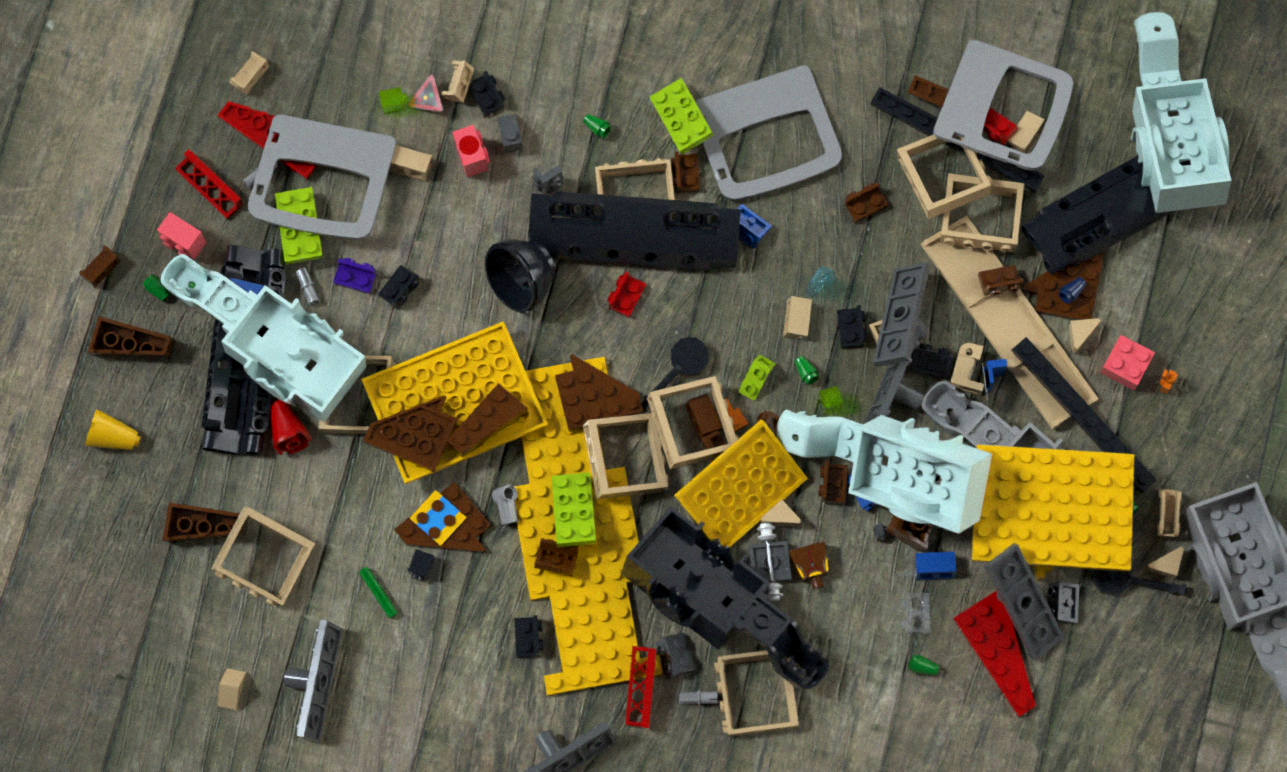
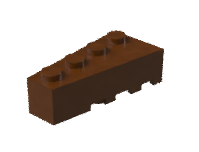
[87,316,175,358]
[447,383,528,458]
[886,474,942,551]
[162,502,248,542]

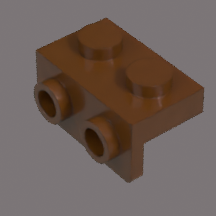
[818,461,848,504]
[534,538,579,576]

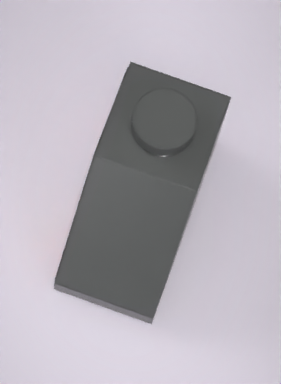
[497,114,523,153]

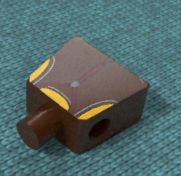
[789,541,829,590]

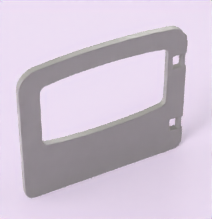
[933,40,1073,171]
[695,65,842,201]
[248,115,396,240]

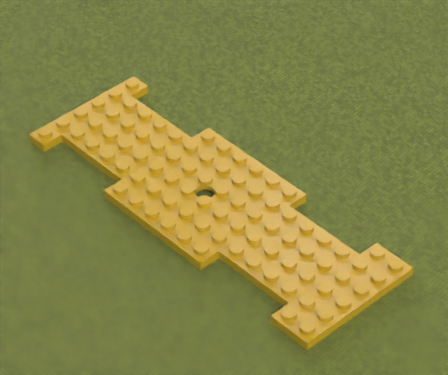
[515,357,663,696]

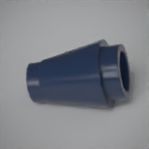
[1058,277,1086,304]

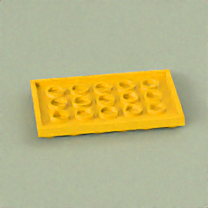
[674,420,808,547]

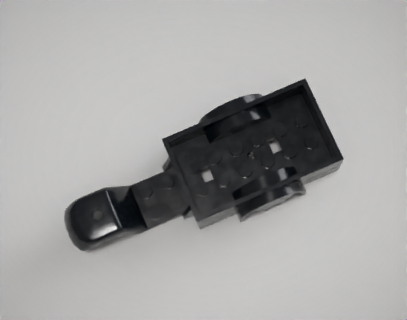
[621,507,829,689]

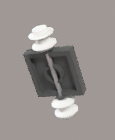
[748,523,792,602]

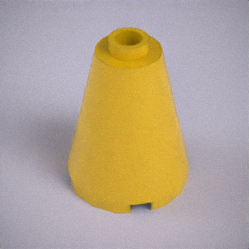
[85,409,141,450]

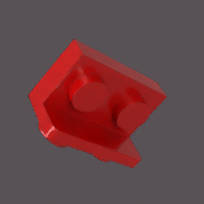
[982,107,1018,145]
[607,271,646,318]

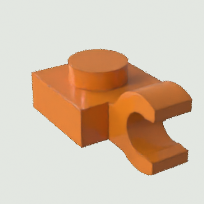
[1159,370,1178,394]
[725,398,748,433]

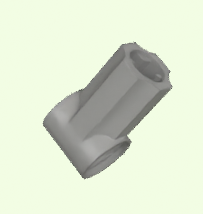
[492,485,518,525]

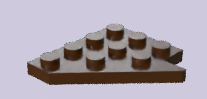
[1022,251,1104,320]
[555,355,643,431]
[363,395,458,472]
[394,481,491,553]

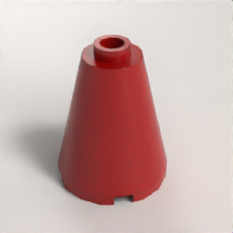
[270,400,312,455]

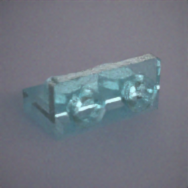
[805,265,837,297]

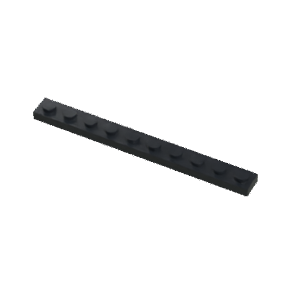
[870,87,1045,193]
[1011,337,1157,494]

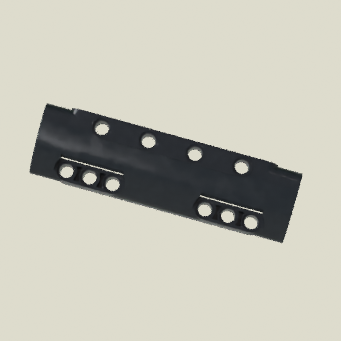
[1021,156,1191,275]
[528,191,741,270]
[201,245,286,456]

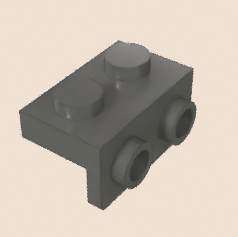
[532,166,564,194]
[656,633,696,679]

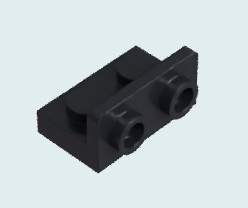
[468,71,505,117]
[378,265,419,309]
[837,305,868,349]
[910,343,953,379]
[1047,581,1079,624]
[514,615,543,658]

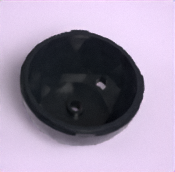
[485,239,555,314]

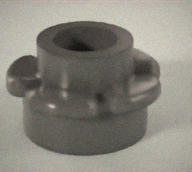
[873,523,888,542]

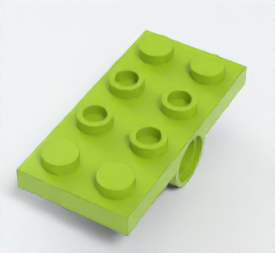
[650,78,714,155]
[275,187,323,265]
[551,472,596,547]

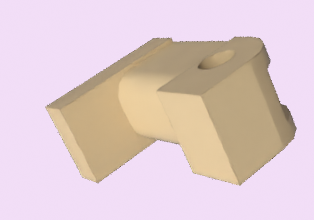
[950,343,984,396]
[1156,489,1182,537]

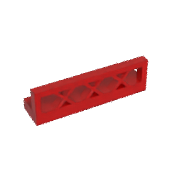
[175,149,243,220]
[625,646,656,728]

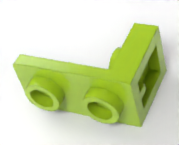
[738,355,776,400]

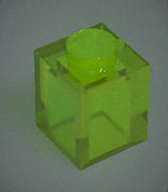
[379,87,408,115]
[818,386,843,414]

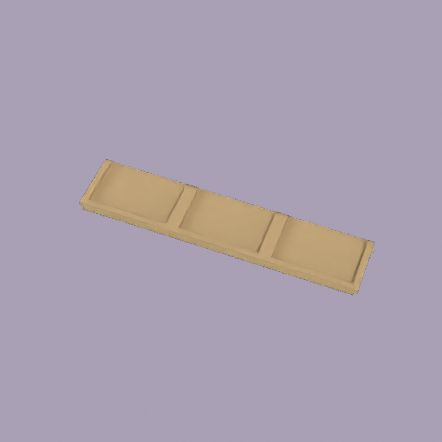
[921,215,1098,430]

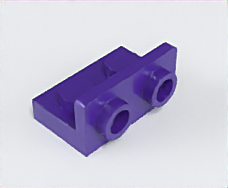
[333,258,377,295]

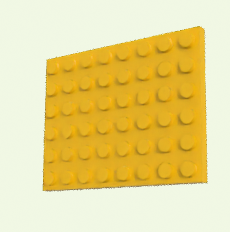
[361,321,548,485]
[972,445,1134,571]

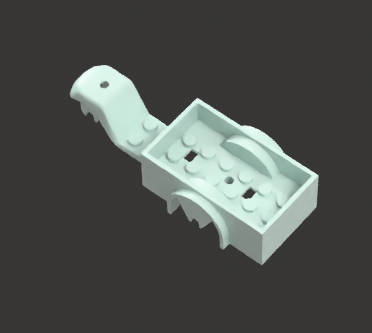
[1131,12,1232,213]
[161,254,367,422]
[776,410,992,533]

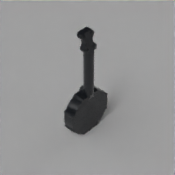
[641,337,709,413]
[1091,569,1186,596]

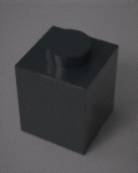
[408,549,435,581]

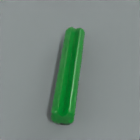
[359,567,398,618]

